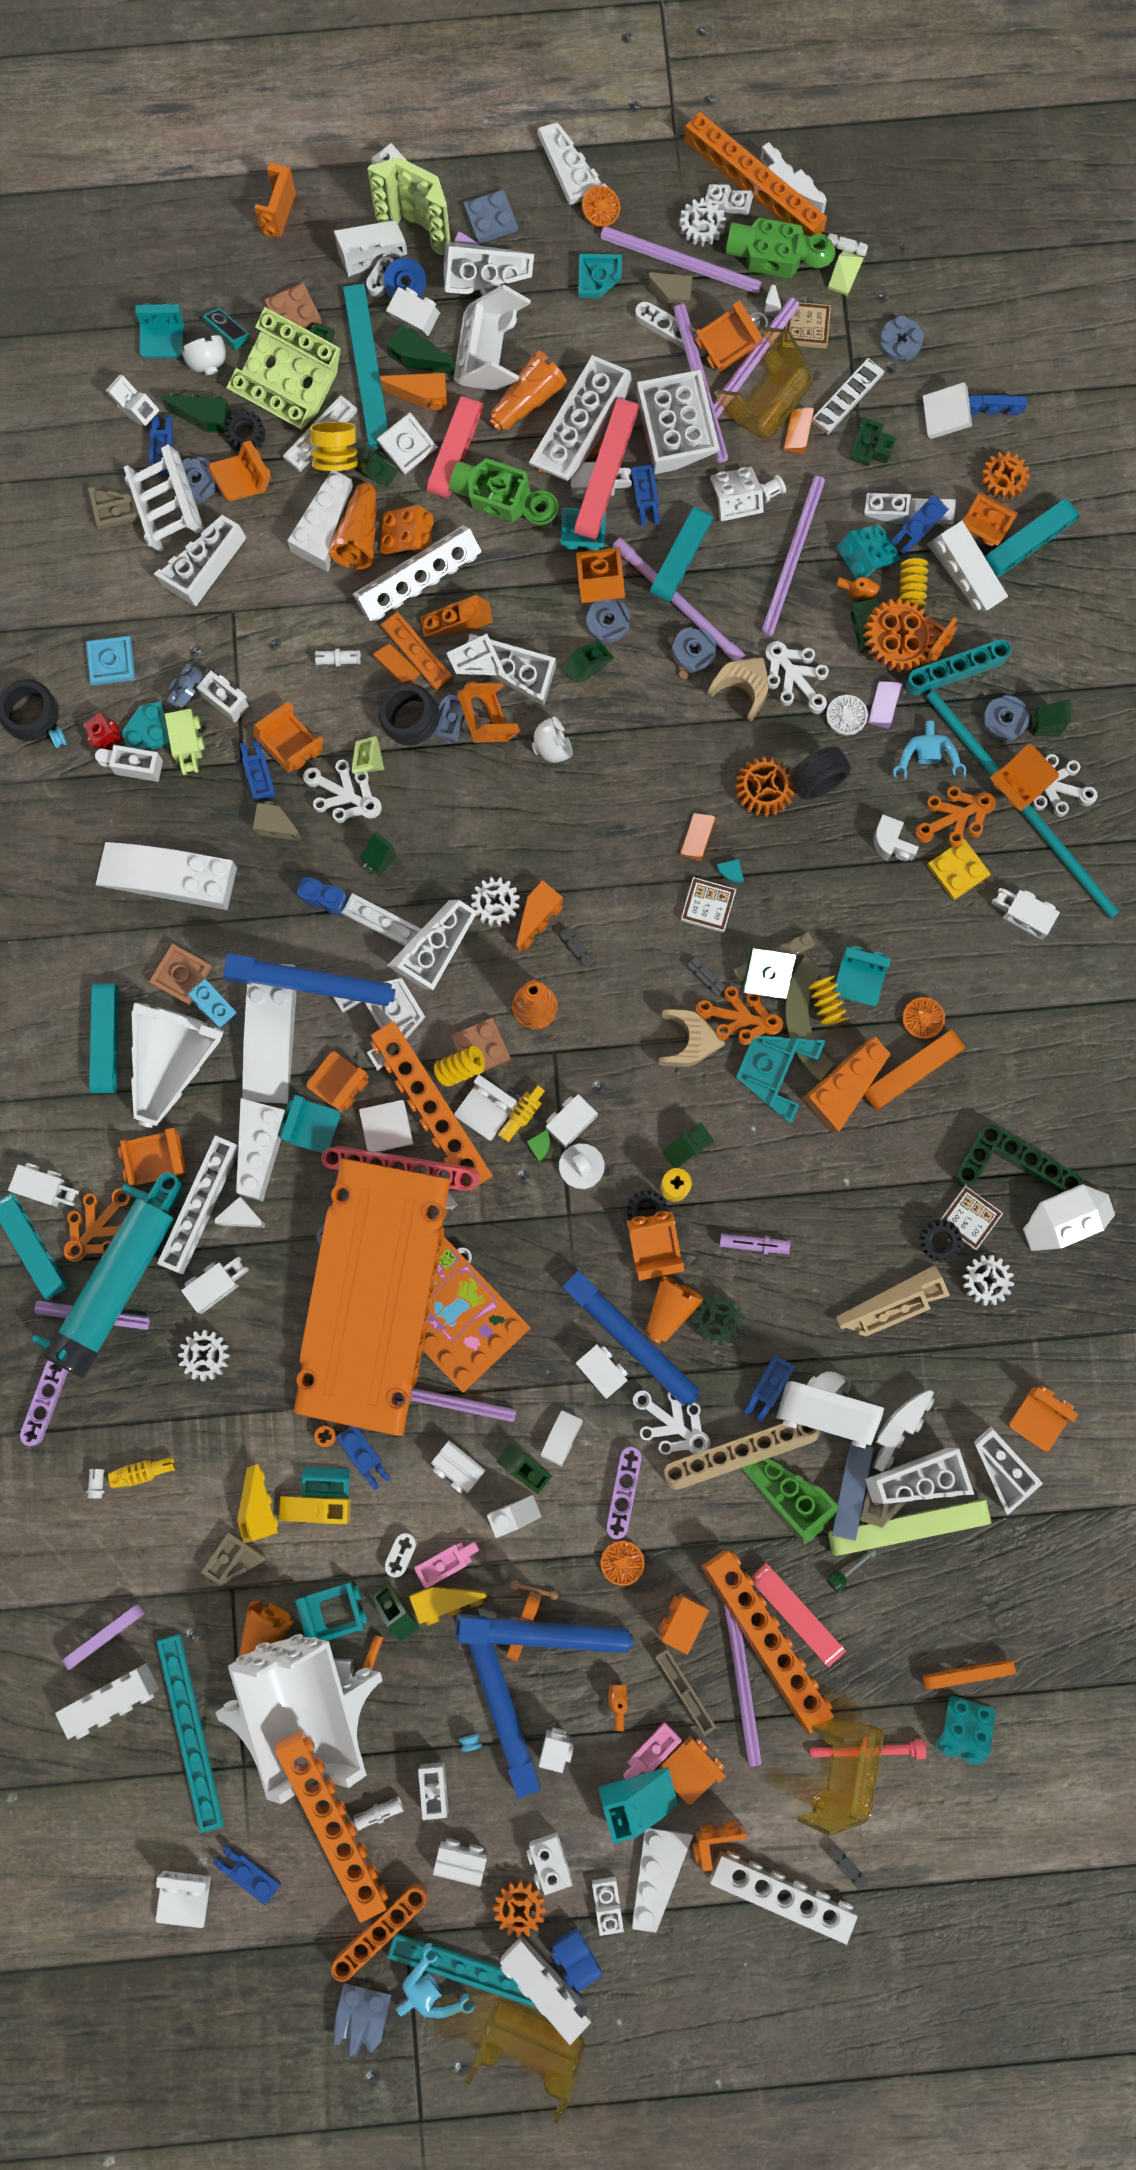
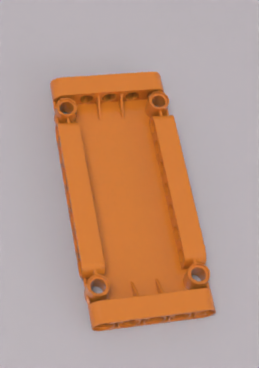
[293,1158,451,1436]

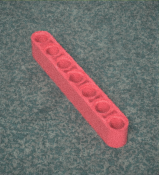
[574,398,639,540]
[322,1146,480,1191]

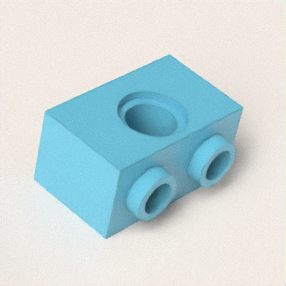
[186,979,237,1028]

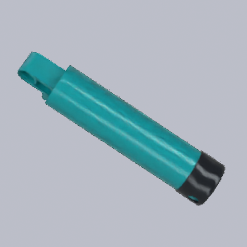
[32,1172,183,1378]

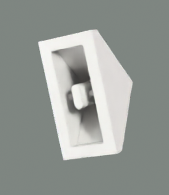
[215,1197,265,1228]

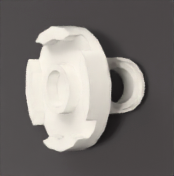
[559,1143,604,1190]

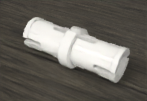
[315,649,361,667]
[353,1796,404,1831]

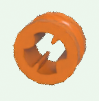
[314,1426,337,1447]

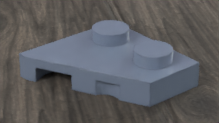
[432,694,465,743]

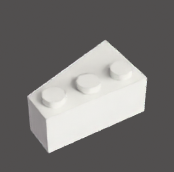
[334,220,407,277]
[974,1427,1043,1515]

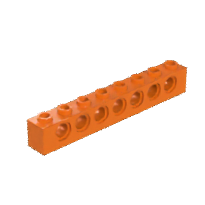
[684,112,827,236]
[370,1021,493,1191]
[701,1550,834,1734]
[275,1729,389,1923]

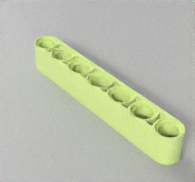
[827,1499,992,1556]

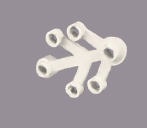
[766,641,829,714]
[1032,754,1097,817]
[303,760,382,823]
[633,1391,710,1455]

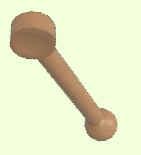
[668,636,688,680]
[510,1580,559,1600]

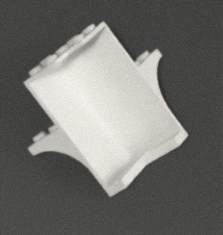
[216,1634,383,1804]

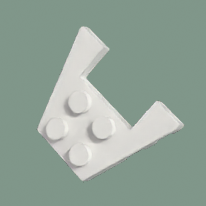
[334,978,425,1071]

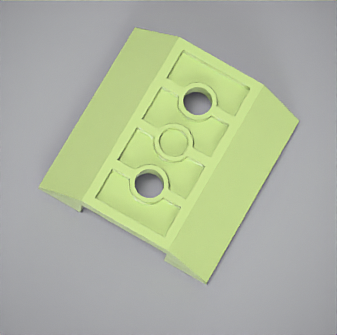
[367,157,451,255]
[227,307,340,429]

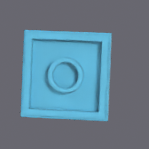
[86,636,136,686]

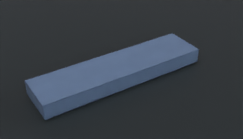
[832,1443,873,1541]

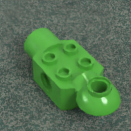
[726,218,835,278]
[449,458,559,525]

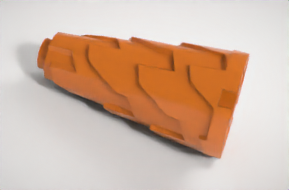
[489,350,568,431]
[329,483,377,570]
[512,980,558,1030]

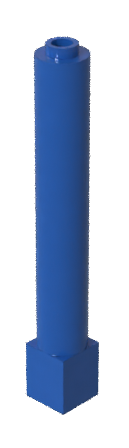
[223,953,396,1006]
[562,1270,700,1406]
[455,1614,633,1653]
[468,1643,541,1799]

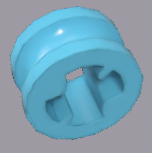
[48,726,67,748]
[459,1734,482,1752]

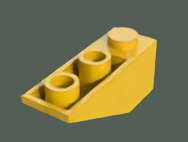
[237,1464,278,1544]
[279,1496,351,1524]
[409,1586,487,1626]

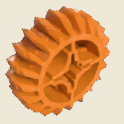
[735,756,795,817]

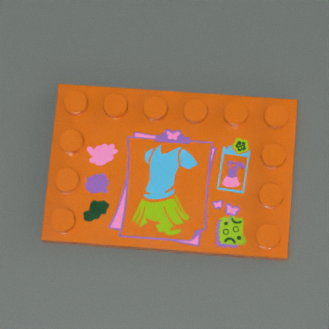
[423,1237,531,1393]

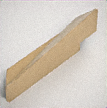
[836,1266,950,1336]

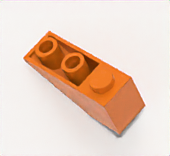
[420,595,493,638]
[516,880,563,953]

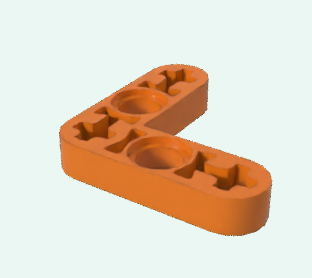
[506,1591,541,1662]

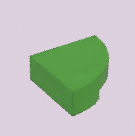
[527,1130,550,1162]

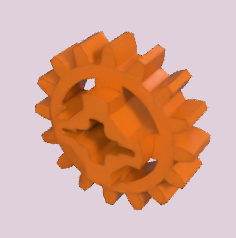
[981,452,1030,500]
[493,1880,546,1938]

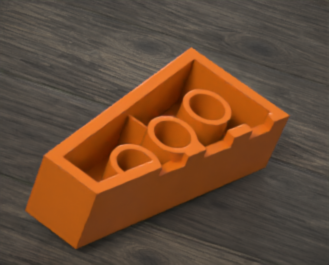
[802,1037,890,1133]

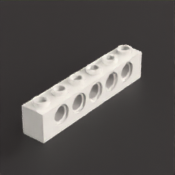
[353,525,482,621]
[157,1136,238,1275]
[709,1850,858,1945]

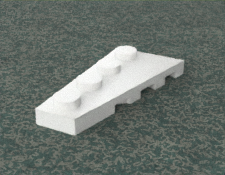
[537,123,607,205]
[632,1827,693,1933]

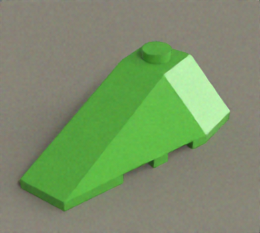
[741,1458,839,1545]

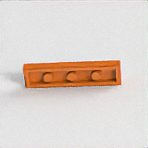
[380,611,453,691]

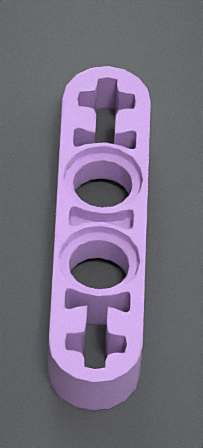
[20,1360,68,1446]
[607,1447,641,1539]
[62,1604,145,1671]

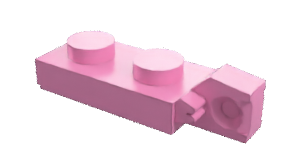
[414,1541,480,1589]
[623,1722,682,1779]

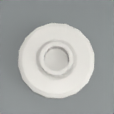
[826,695,868,736]

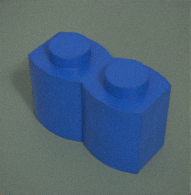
[297,877,347,915]
[551,1927,603,1992]

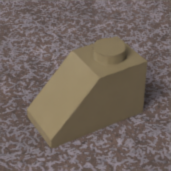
[648,272,692,312]
[253,801,301,841]

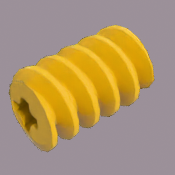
[899,558,929,609]
[808,975,849,1025]
[434,1046,485,1087]
[660,1168,692,1202]

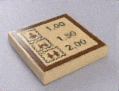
[784,302,831,349]

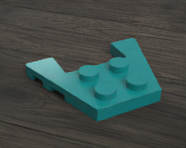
[736,1036,825,1124]

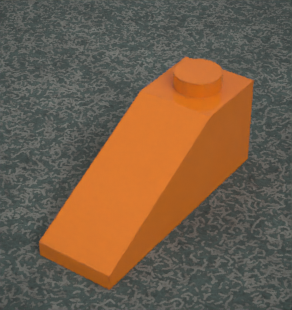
[380,373,447,410]

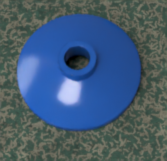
[383,258,426,298]

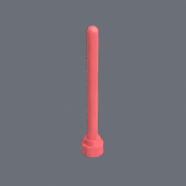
[809,1739,926,1759]

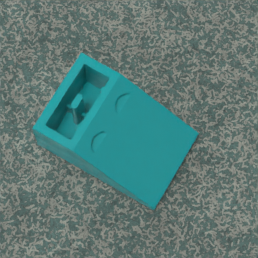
[598,1767,678,1844]

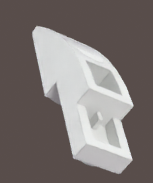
[760,142,827,214]
[864,493,956,525]
[871,1390,934,1472]

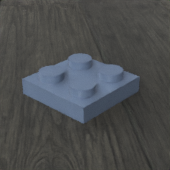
[464,190,518,244]

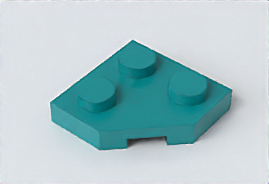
[578,254,622,298]
[122,701,170,751]

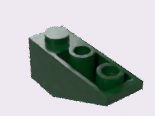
[386,325,455,375]
[161,393,230,433]

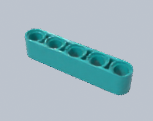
[985,498,1081,578]
[650,506,714,603]
[905,639,1011,695]
[89,983,119,1093]
[0,1192,68,1300]

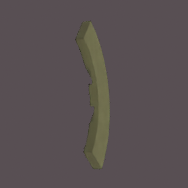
[785,956,834,1083]

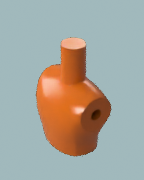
[836,577,880,600]
[608,1685,628,1731]

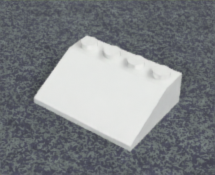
[636,370,720,474]

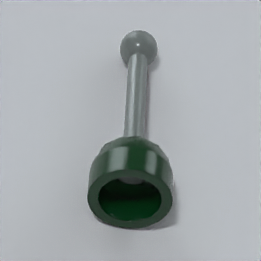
[826,1548,876,1593]

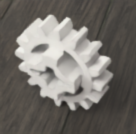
[679,198,726,246]
[471,877,520,927]
[962,1255,1014,1306]
[178,1330,231,1381]

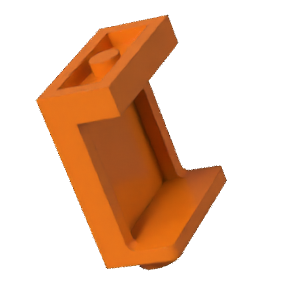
[254,162,296,238]
[695,300,764,372]
[253,701,324,773]
[118,1128,188,1187]
[627,1211,685,1281]

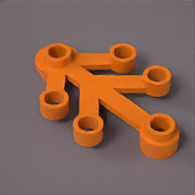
[915,786,996,847]
[695,987,783,1045]
[63,1188,132,1262]

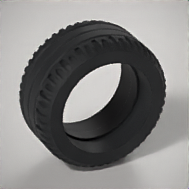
[0,679,59,741]
[378,683,440,746]
[790,746,851,800]

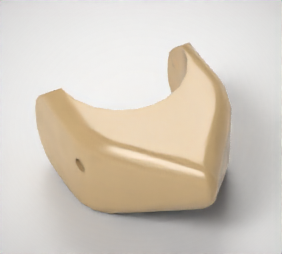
[707,657,769,722]
[659,1009,725,1067]

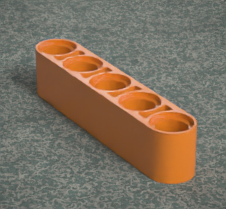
[864,1029,966,1111]
[331,1882,428,1982]

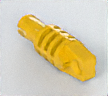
[498,1086,545,1143]
[108,1456,176,1488]

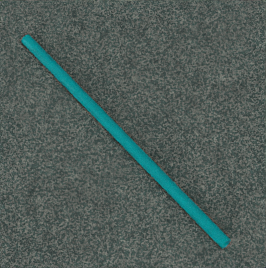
[926,690,1119,919]

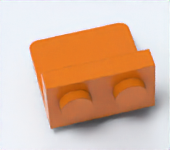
[208,441,271,502]
[962,492,1018,546]
[380,505,434,555]
[908,617,958,667]
[990,744,1059,811]
[307,1051,369,1113]
[1009,1386,1079,1452]
[658,1735,726,1805]
[692,1821,748,1871]

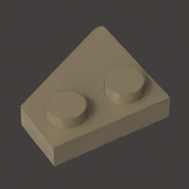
[88,487,141,530]
[860,1477,908,1528]
[201,1532,267,1586]

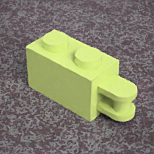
[165,709,205,775]

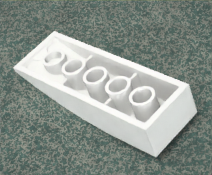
[529,355,633,481]
[96,842,237,910]
[242,964,297,1104]

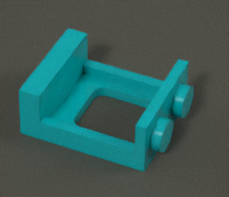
[295,1581,368,1641]

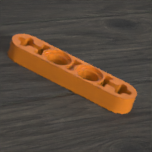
[923,1660,1016,1689]

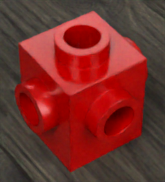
[83,712,122,750]

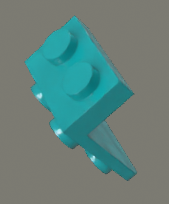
[136,303,184,359]
[560,508,606,550]
[836,525,900,579]
[834,946,891,1007]
[279,1095,341,1154]
[935,1696,996,1765]

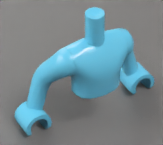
[893,721,966,780]
[396,1943,475,2018]

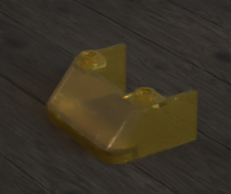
[714,327,814,439]
[797,1719,884,1836]
[465,2001,585,2124]

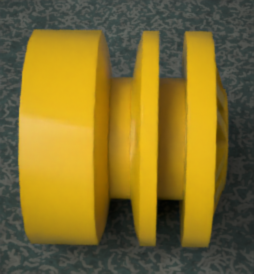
[309,422,358,471]

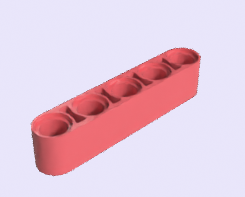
[427,396,483,499]
[750,1563,846,1668]

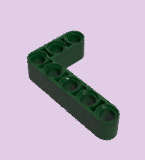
[954,1125,1083,1193]

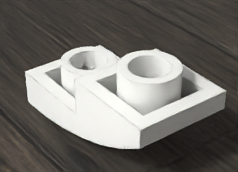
[705,184,753,215]
[541,1410,583,1467]
[592,1876,624,1936]

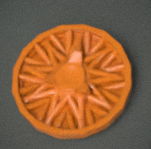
[581,185,621,228]
[902,997,945,1039]
[600,1540,645,1586]

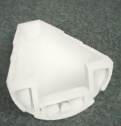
[131,1003,224,1128]

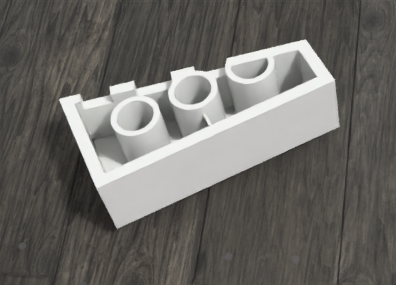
[287,471,354,572]
[154,515,246,607]
[927,521,1008,615]
[467,634,556,706]
[387,900,477,990]
[236,1098,288,1202]
[865,1448,974,1504]
[55,1663,159,1740]
[500,1935,591,2045]

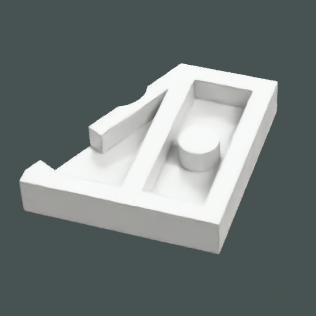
[447,634,506,676]

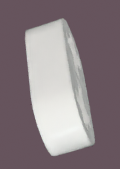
[366,257,394,297]
[385,1533,417,1577]

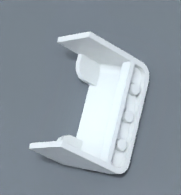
[453,285,531,390]
[776,1381,884,1449]

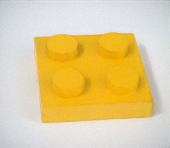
[927,839,991,901]

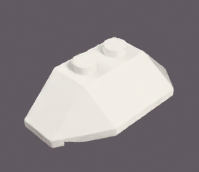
[1023,1184,1115,1251]

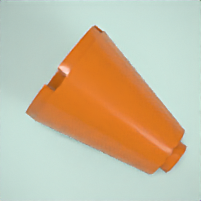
[646,1276,703,1343]
[239,1601,294,1656]

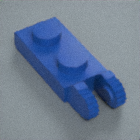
[969,395,1027,416]
[149,416,173,475]
[631,464,660,527]
[891,494,949,555]
[240,739,276,802]
[744,1355,795,1423]
[336,1426,391,1490]
[213,1844,281,1906]

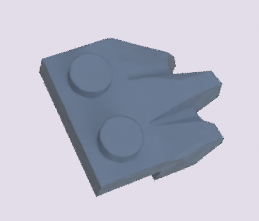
[333,1984,391,2058]

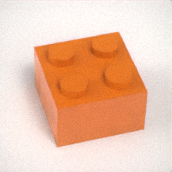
[576,547,625,603]
[658,1593,709,1655]

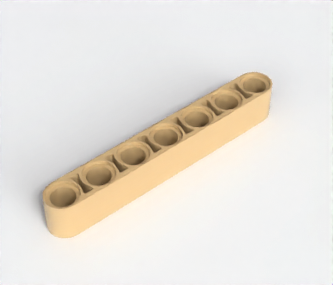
[664,1424,819,1490]

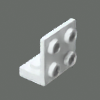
[710,467,764,521]
[454,1075,517,1141]
[156,1871,211,1928]

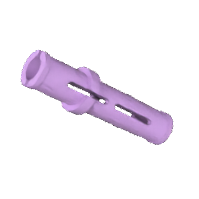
[720,1233,790,1255]

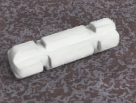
[828,233,868,256]

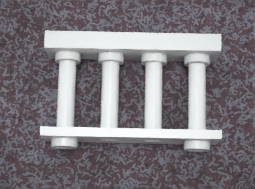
[124,445,204,552]

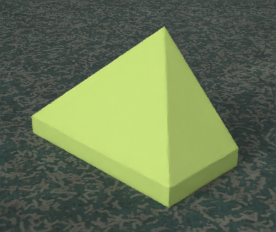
[828,250,864,296]
[352,736,384,774]

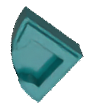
[716,859,744,883]

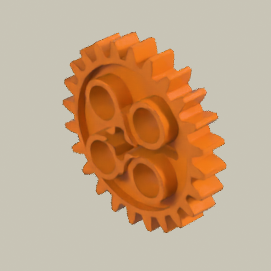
[863,598,935,672]

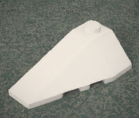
[443,242,534,294]

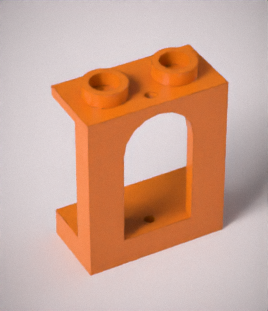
[457,681,520,743]

